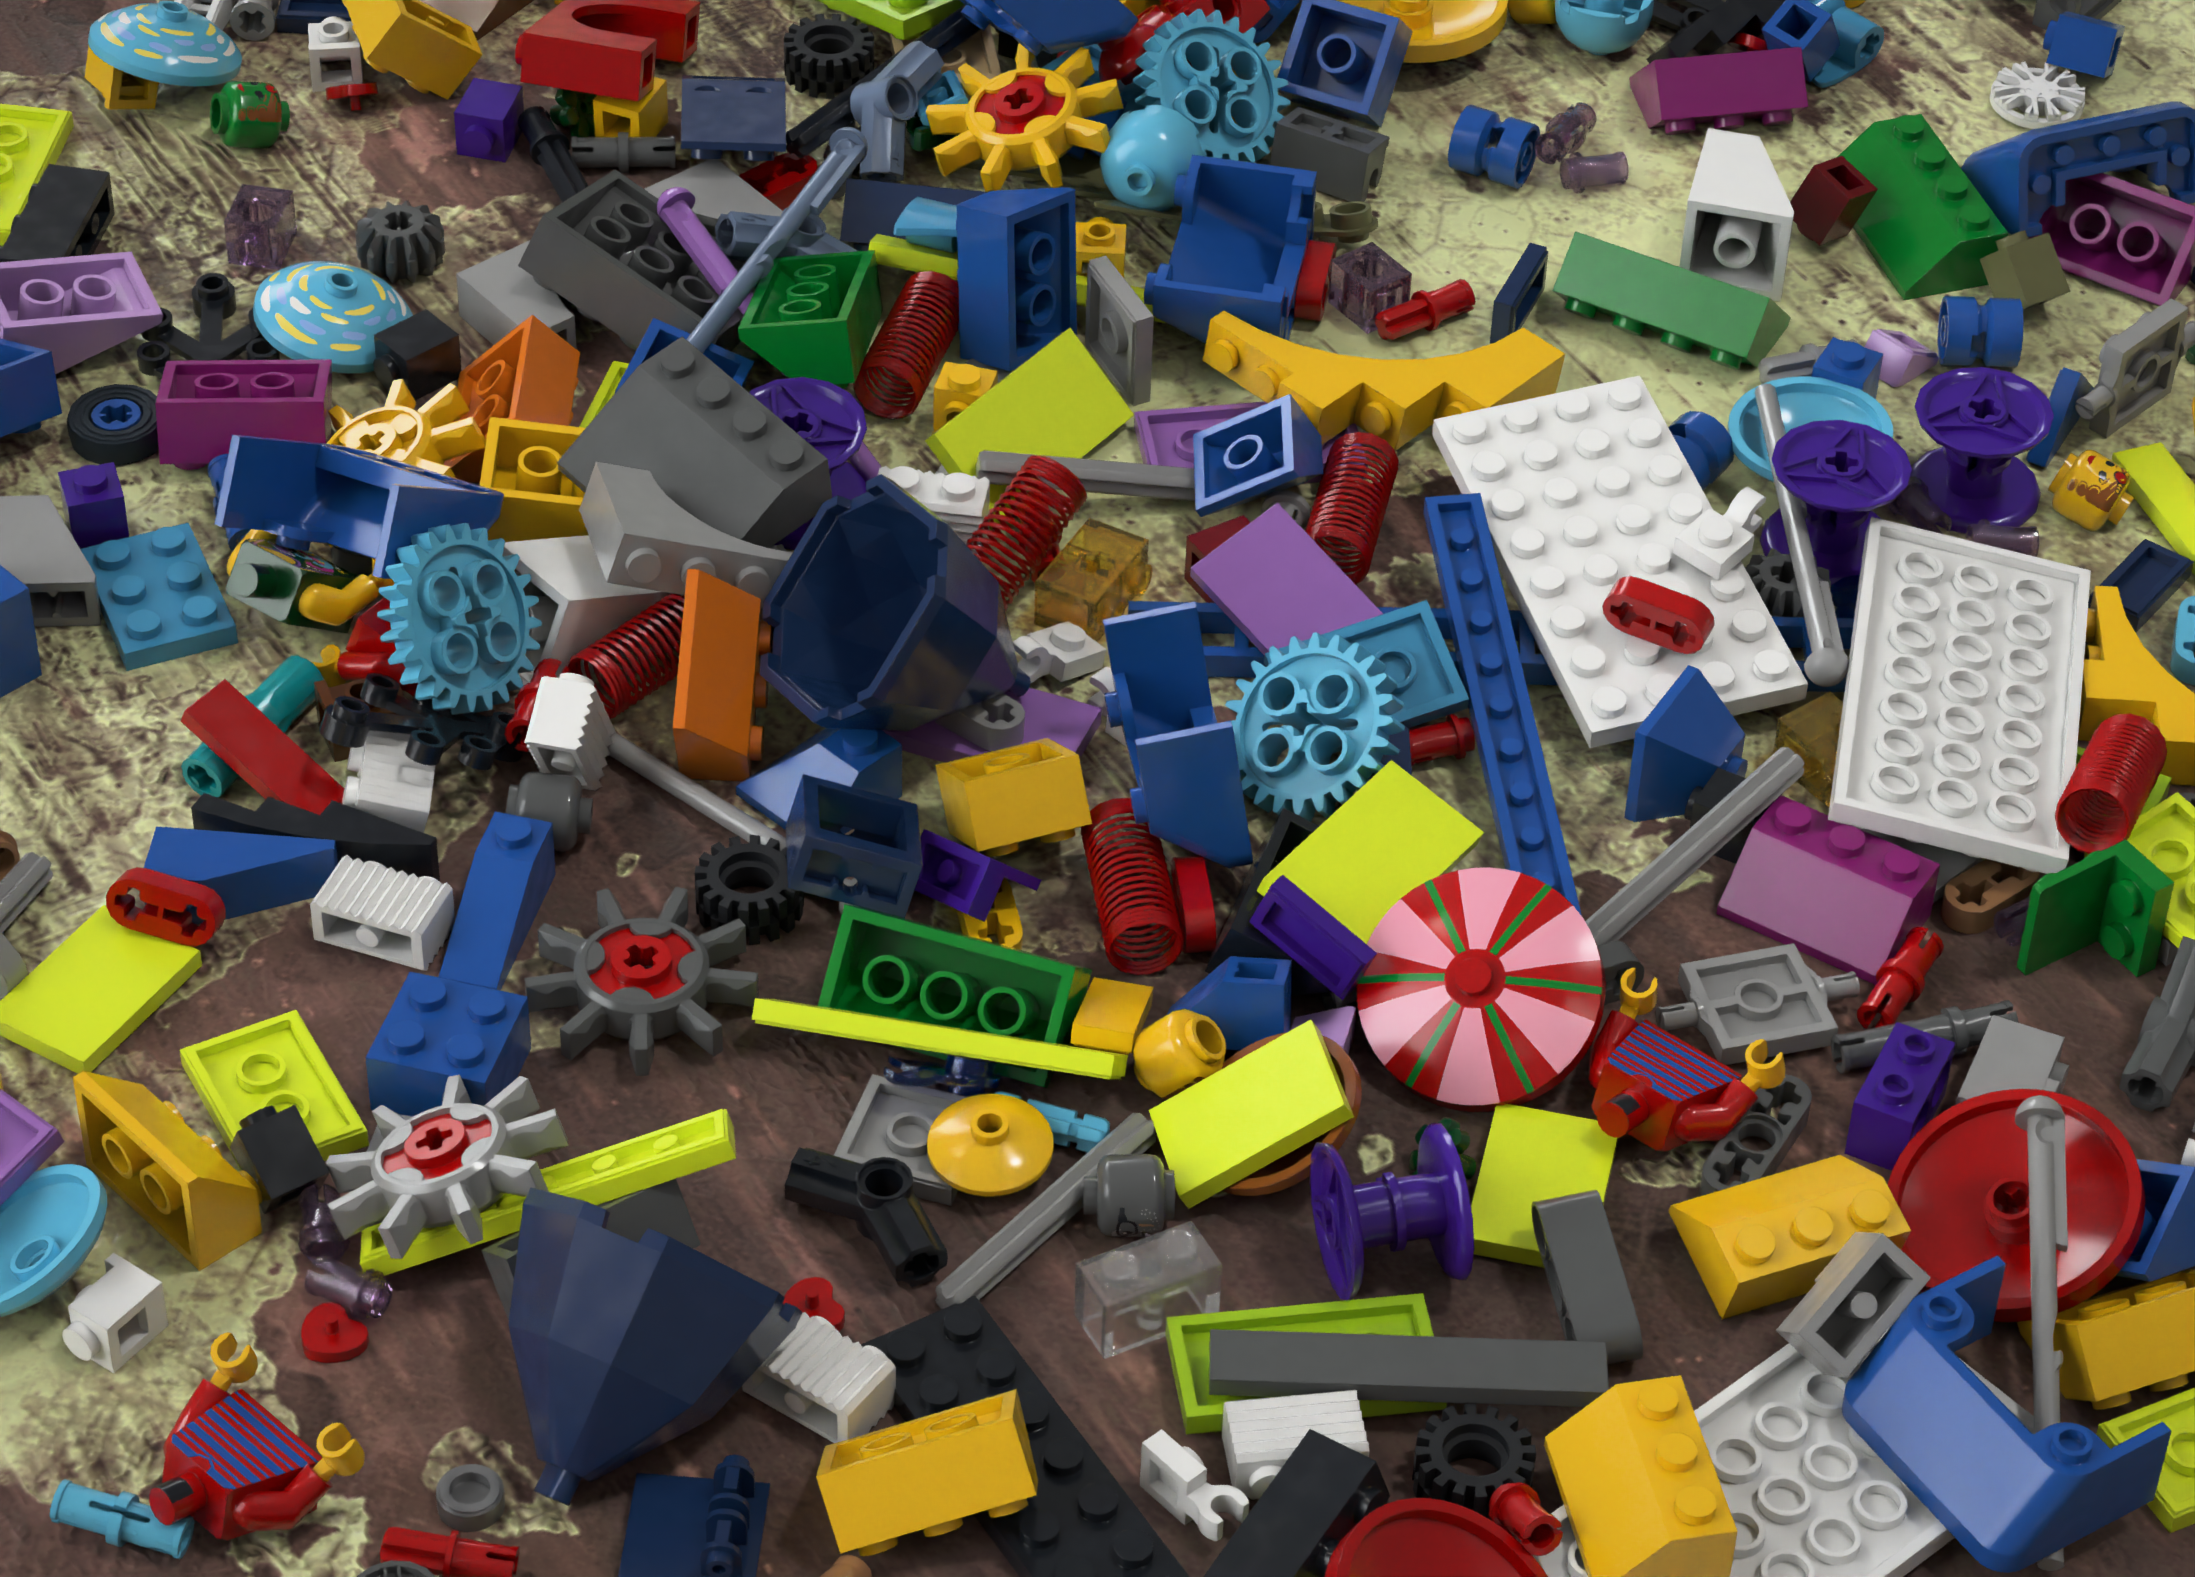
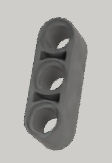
[1531,1190,1643,1366]

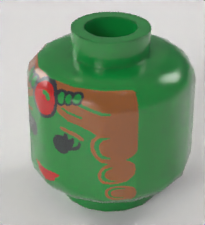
[210,81,290,149]

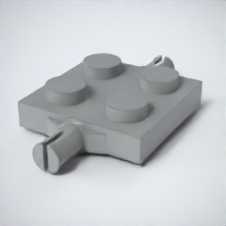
[2075,298,2195,438]
[1655,943,1860,1065]

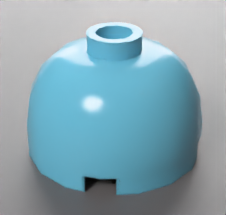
[1555,0,1654,55]
[1099,105,1207,211]

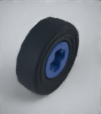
[67,384,159,466]

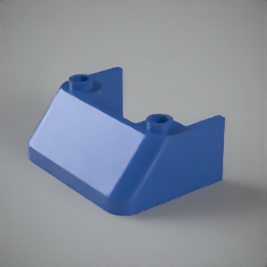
[960,0,1139,56]
[214,435,504,579]
[1103,601,1253,869]
[1842,1255,2171,1573]

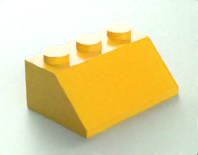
[73,1071,262,1271]
[1668,1155,1911,1319]
[2017,1269,2195,1410]
[1544,1375,1738,1577]
[816,1389,1038,1556]

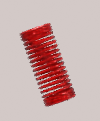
[853,271,959,419]
[1305,432,1399,585]
[966,455,1087,611]
[568,593,685,719]
[2055,714,2167,854]
[1081,798,1184,975]

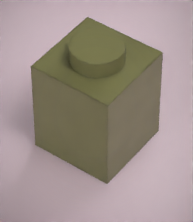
[1980,230,2071,310]

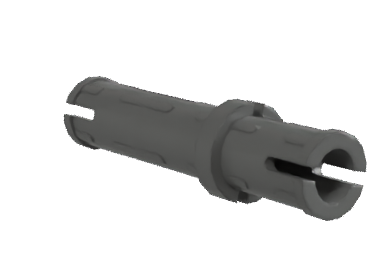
[1831,1000,2019,1074]

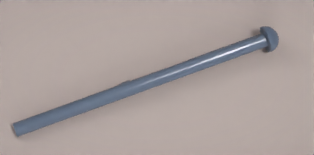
[686,127,868,353]

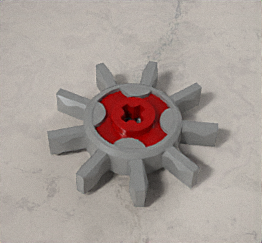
[326,1074,568,1259]

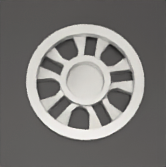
[1990,61,2085,129]

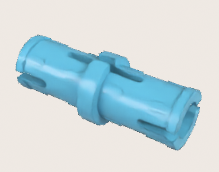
[50,1479,195,1560]

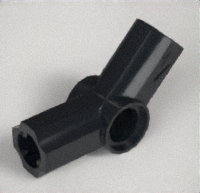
[785,1147,948,1287]

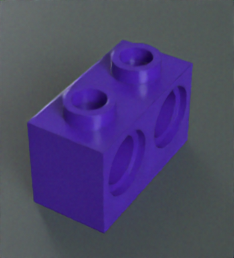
[1844,1022,1955,1171]

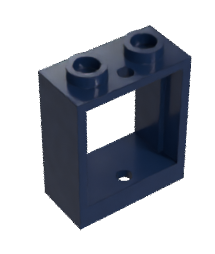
[786,774,923,918]

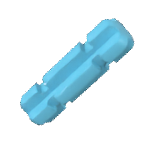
[995,1091,1110,1153]

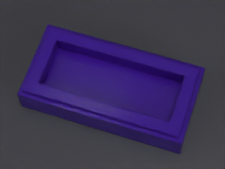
[1249,875,1377,1000]

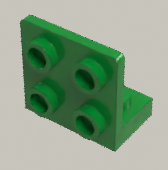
[2017,839,2174,977]

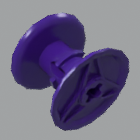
[1905,367,2054,535]
[749,377,867,550]
[1760,420,1912,590]
[1310,1123,1474,1300]

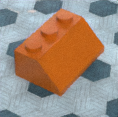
[444,315,580,483]
[673,569,773,781]

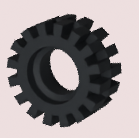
[784,14,874,99]
[695,835,804,945]
[1412,1403,1536,1520]

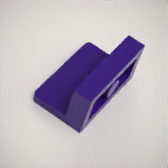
[915,829,1042,922]

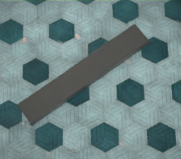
[1209,1329,1609,1407]

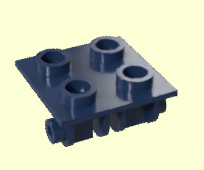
[618,1455,770,1577]

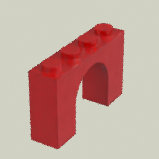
[515,0,700,102]

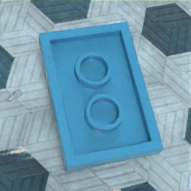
[81,523,238,671]
[1264,600,1469,753]

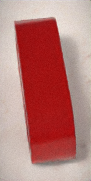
[739,152,818,211]
[1294,240,1336,321]
[1602,576,1715,654]
[1171,856,1216,954]
[106,867,226,946]

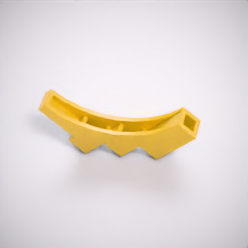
[1202,311,1565,450]
[2078,585,2195,786]

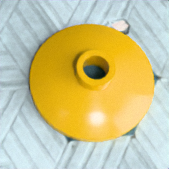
[927,1094,1054,1197]

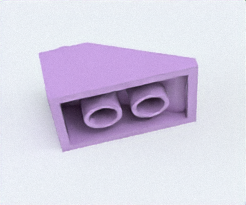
[0,251,163,374]

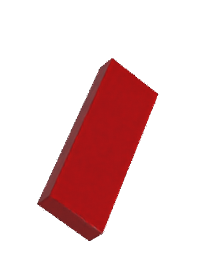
[181,679,345,815]

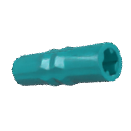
[181,655,324,798]

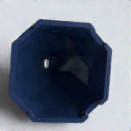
[760,474,1031,731]
[508,1188,802,1506]

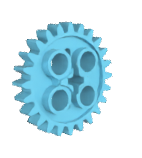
[1133,9,1290,163]
[377,523,542,715]
[1225,632,1405,822]

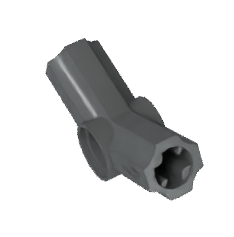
[2119,936,2195,1112]

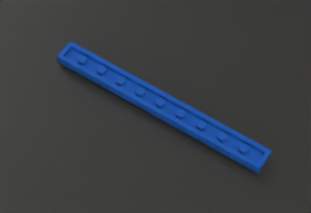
[1424,493,1582,916]

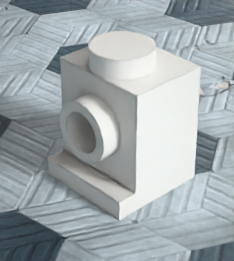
[308,16,363,92]
[62,1253,168,1373]

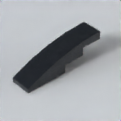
[1646,0,1785,63]
[191,793,440,881]

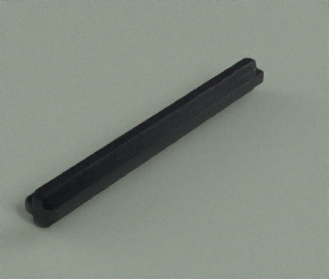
[786,5,981,158]

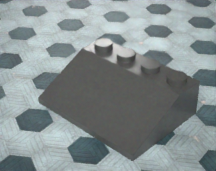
[518,170,760,352]
[557,336,832,548]

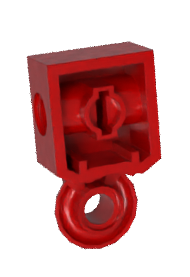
[1097,0,1270,86]

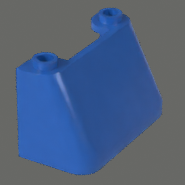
[1961,101,2195,237]
[1144,155,1317,344]

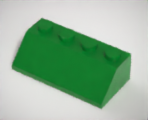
[1837,114,2008,300]
[1552,231,1791,370]
[738,250,883,389]
[818,904,1092,1088]

